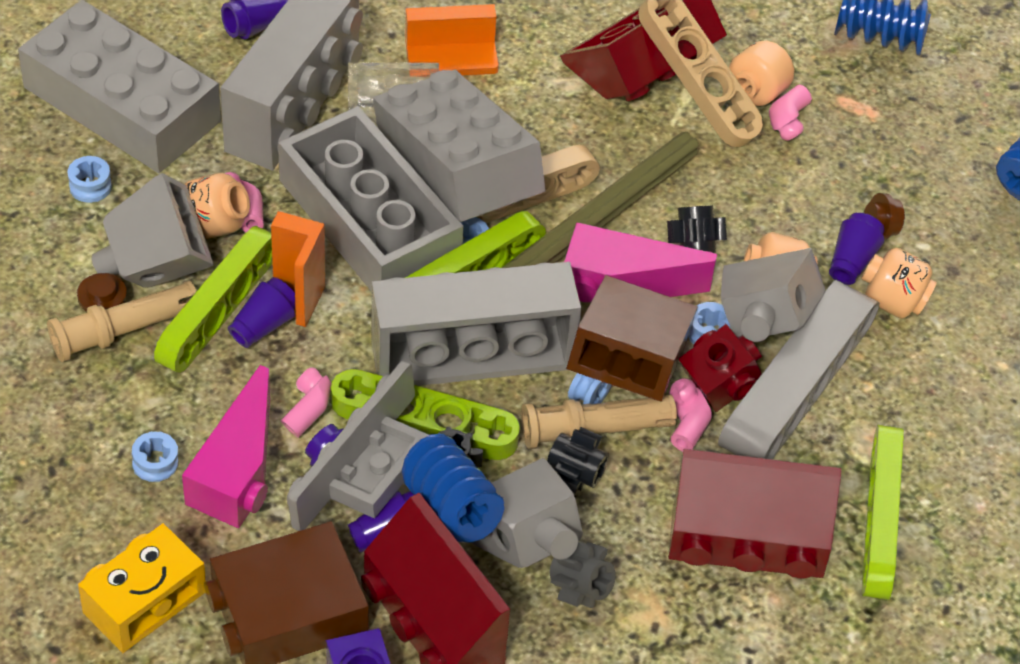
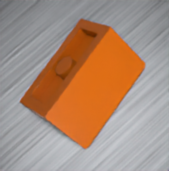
[405,4,498,78]
[271,211,325,327]

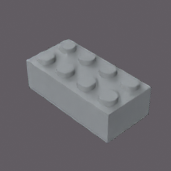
[18,0,221,173]
[220,0,363,171]
[372,70,546,222]
[278,106,463,292]
[371,262,581,386]

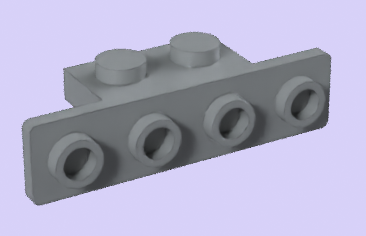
[287,360,429,531]

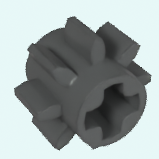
[550,542,616,608]

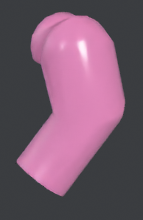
[769,85,812,141]

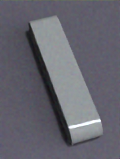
[718,280,880,460]

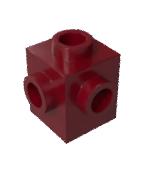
[678,324,762,413]

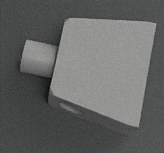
[91,173,214,287]
[721,248,825,342]
[471,458,583,568]

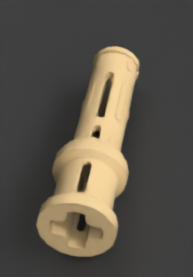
[47,281,196,362]
[521,394,677,449]

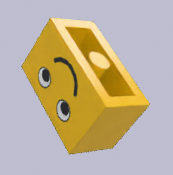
[78,523,206,653]

